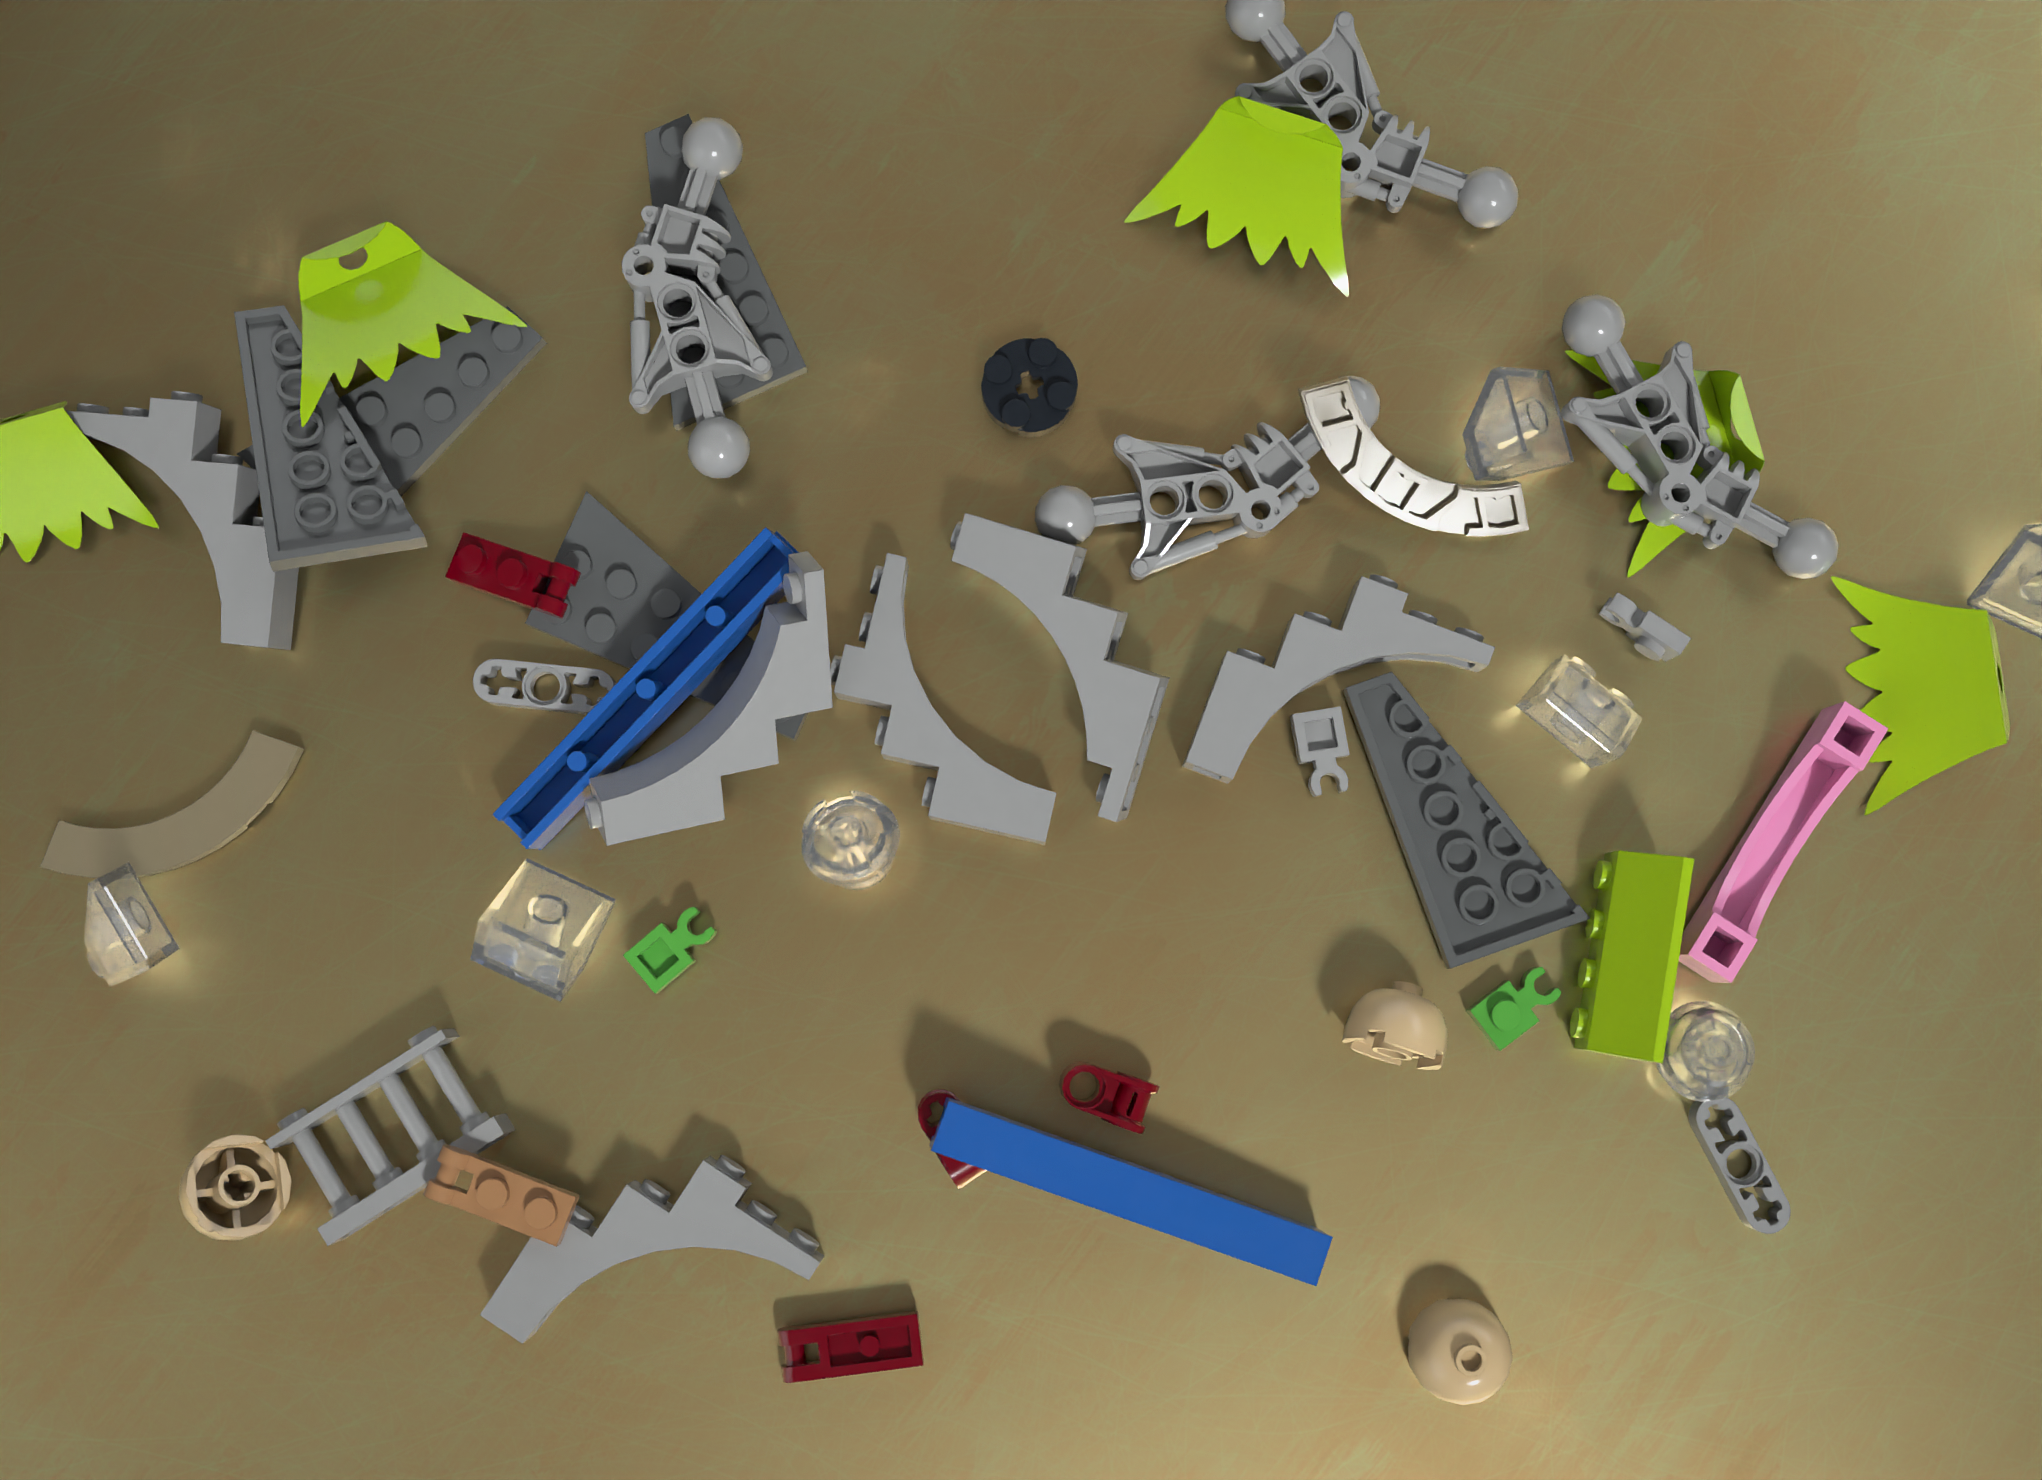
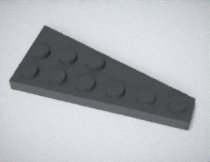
[645,114,808,431]
[234,305,428,572]
[237,306,547,497]
[525,491,808,741]
[1343,672,1591,969]

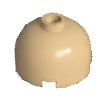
[1342,981,1448,1070]
[179,1134,291,1241]
[1408,1298,1513,1405]

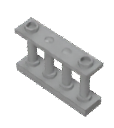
[265,1026,516,1246]

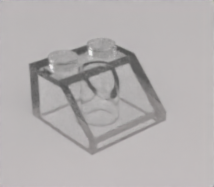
[1516,654,1643,769]
[470,858,616,1002]

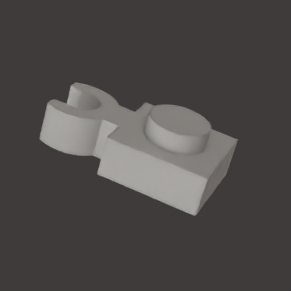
[1599,593,1691,662]
[1290,706,1350,797]

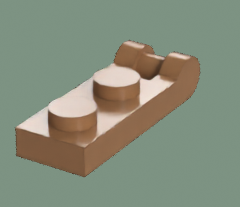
[423,1144,580,1247]

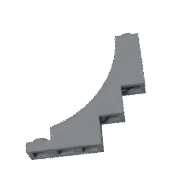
[950,513,1170,822]
[584,551,833,846]

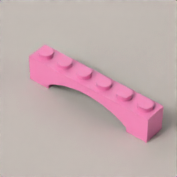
[1679,701,1888,983]

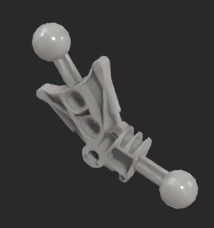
[1225,0,1519,228]
[622,117,773,479]
[1561,294,1839,579]
[1035,375,1380,580]

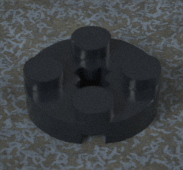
[981,338,1078,437]

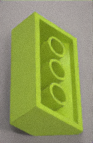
[1570,850,1694,1063]

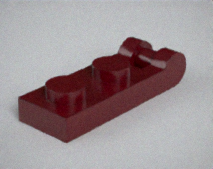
[445,532,581,619]
[777,1311,924,1383]

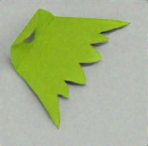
[1124,96,1349,297]
[298,221,527,427]
[1565,350,1765,578]
[0,401,159,563]
[1831,576,2010,815]

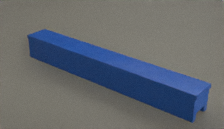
[492,527,799,850]
[929,1097,1333,1286]

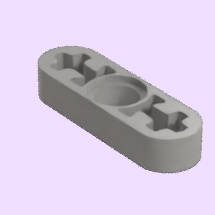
[473,659,617,715]
[1688,1095,1791,1234]

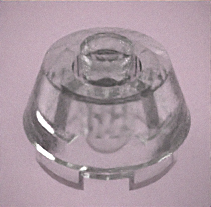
[801,791,900,890]
[1655,1001,1755,1102]

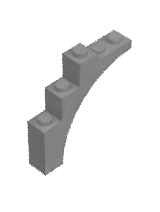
[65,391,299,650]
[830,553,1056,845]
[1182,574,1495,784]
[480,1155,824,1344]

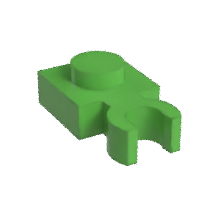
[623,907,717,994]
[1466,967,1562,1051]

